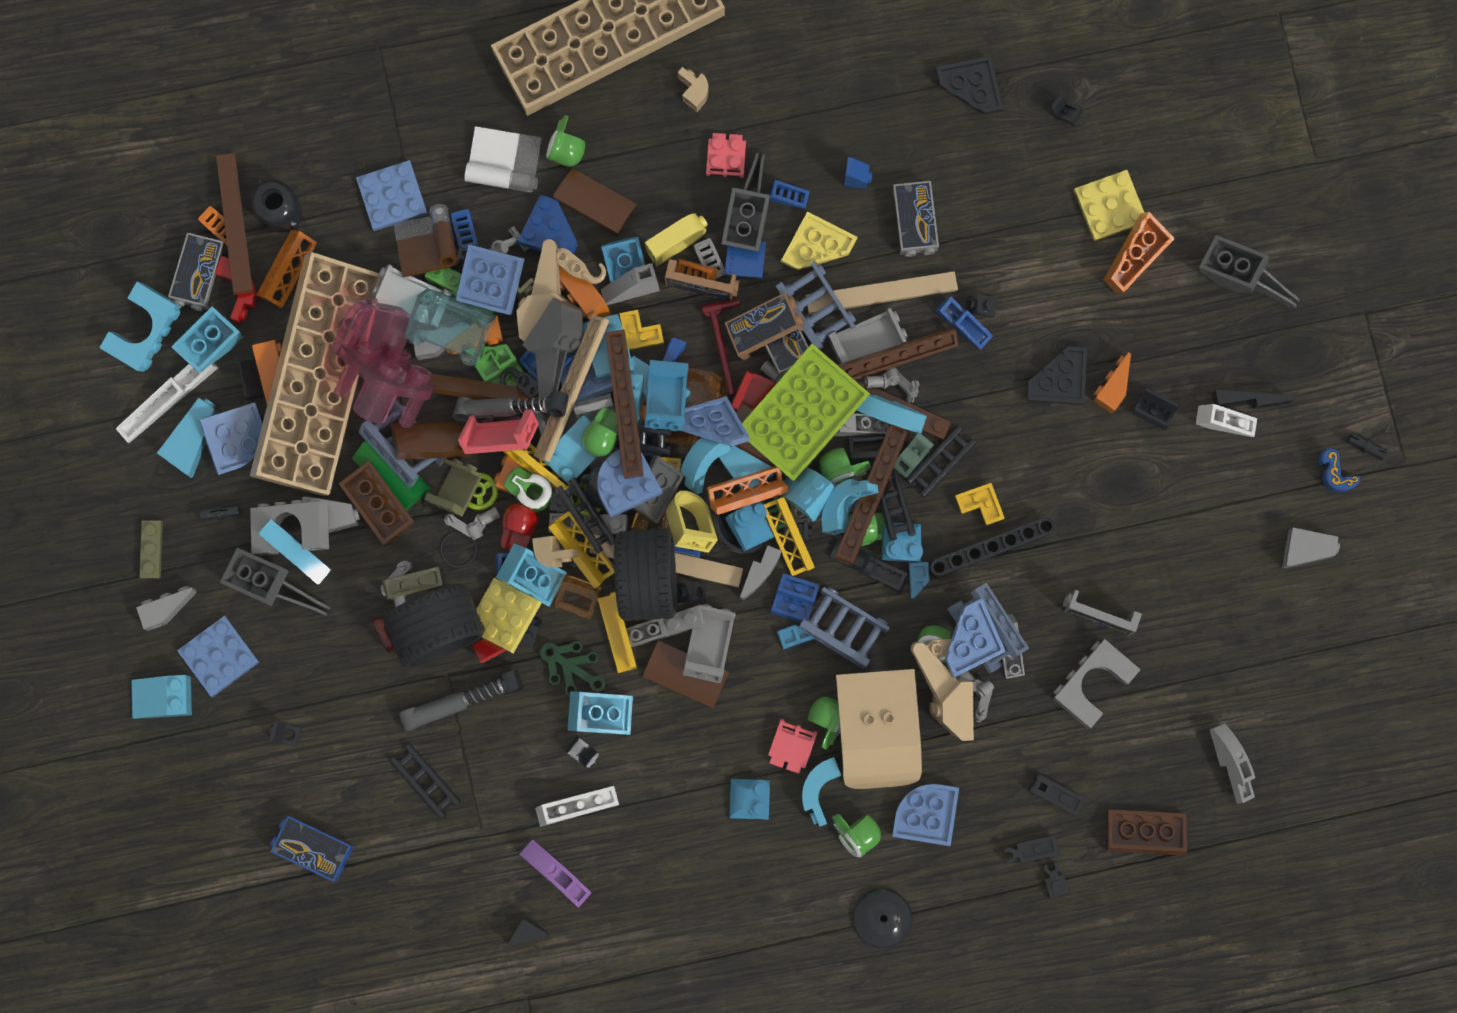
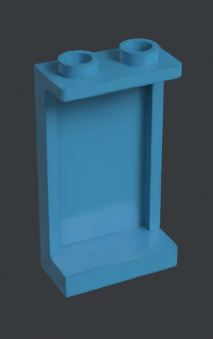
[645,360,688,431]

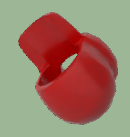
[501,503,539,550]

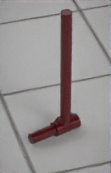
[701,299,740,396]

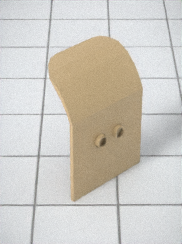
[836,669,922,789]

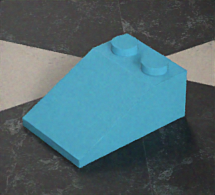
[172,307,243,373]
[583,314,634,379]
[543,414,596,485]
[779,467,835,522]
[496,544,567,607]
[132,675,192,719]
[567,692,633,735]

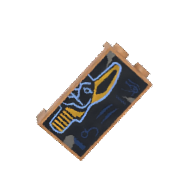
[665,259,739,301]
[725,293,804,360]

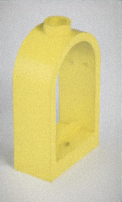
[645,213,708,267]
[666,491,718,553]

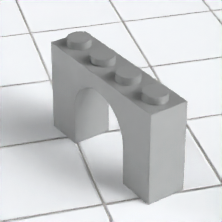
[250,498,329,556]
[1053,639,1140,729]

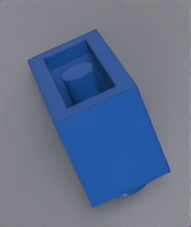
[844,157,872,189]

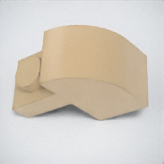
[678,67,708,112]
[533,536,578,567]

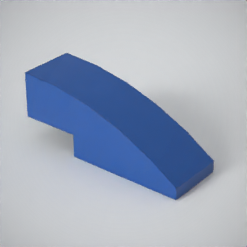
[935,297,993,350]

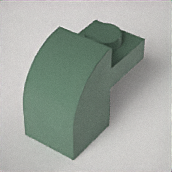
[894,433,934,478]

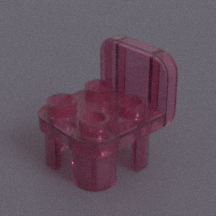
[333,300,435,428]

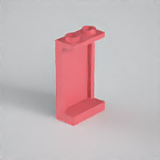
[458,409,539,454]

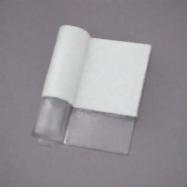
[465,127,542,193]

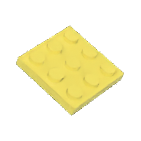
[1074,170,1144,242]
[477,578,542,653]

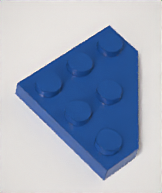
[518,195,578,254]

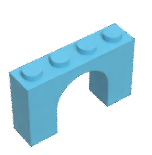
[99,282,181,372]

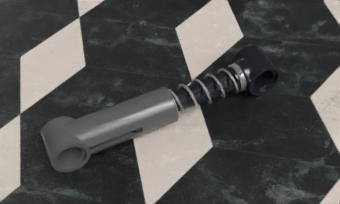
[453,391,569,423]
[398,669,524,732]

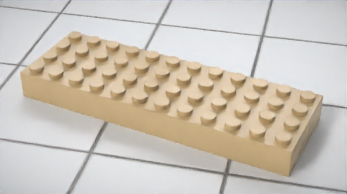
[491,0,725,116]
[250,252,380,496]

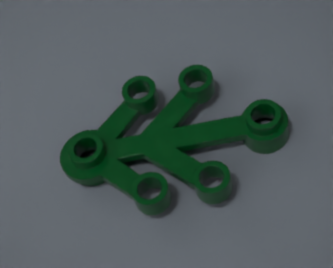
[540,641,606,696]

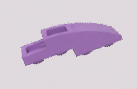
[519,840,592,908]

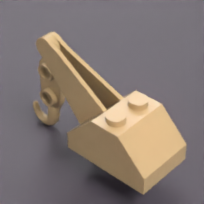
[517,239,606,342]
[911,639,974,741]

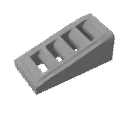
[693,238,725,279]

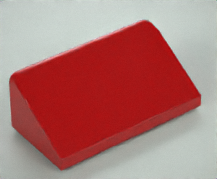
[473,639,507,663]

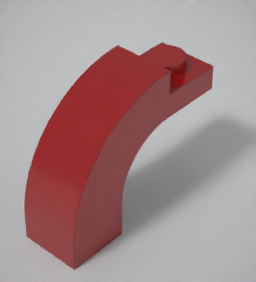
[215,256,257,325]

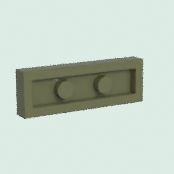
[140,521,163,579]
[382,566,443,599]

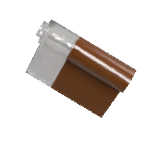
[394,204,457,277]

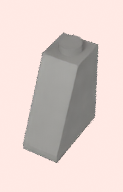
[302,497,360,533]
[1282,528,1340,568]

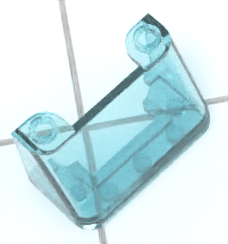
[404,289,496,366]

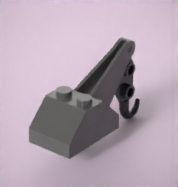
[500,298,584,400]

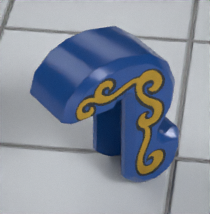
[1318,448,1360,493]

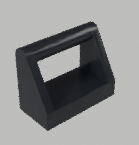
[849,435,886,469]

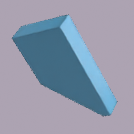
[909,562,929,599]
[777,625,814,650]

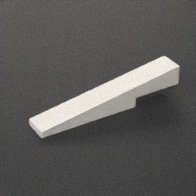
[116,363,218,443]

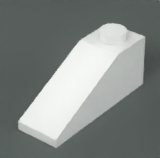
[1196,404,1257,437]

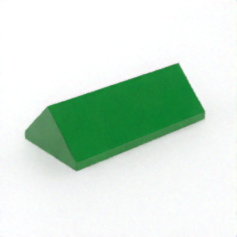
[352,434,431,511]

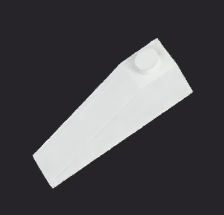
[535,786,619,827]

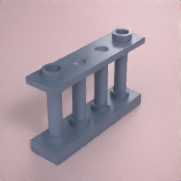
[776,261,856,350]
[359,400,446,488]
[948,583,1029,674]
[799,587,890,669]

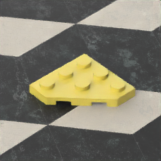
[781,212,858,270]

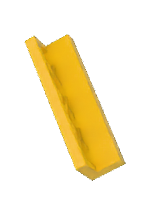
[503,443,571,491]
[764,497,815,576]
[548,511,614,588]
[598,592,637,673]

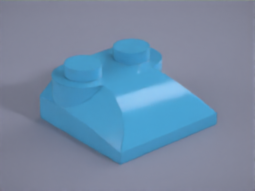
[601,237,645,282]
[725,502,774,551]
[881,522,923,562]
[730,779,770,820]

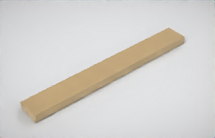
[806,271,958,315]
[533,315,609,462]
[589,534,743,588]

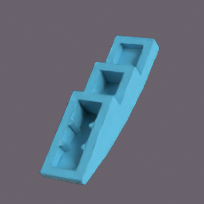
[857,394,927,433]
[258,519,331,584]

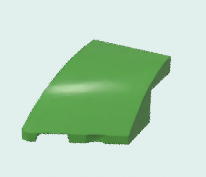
[465,344,523,387]

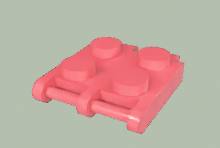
[706,133,746,178]
[768,719,818,774]

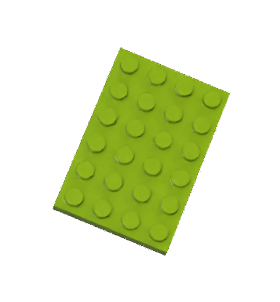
[742,344,870,481]

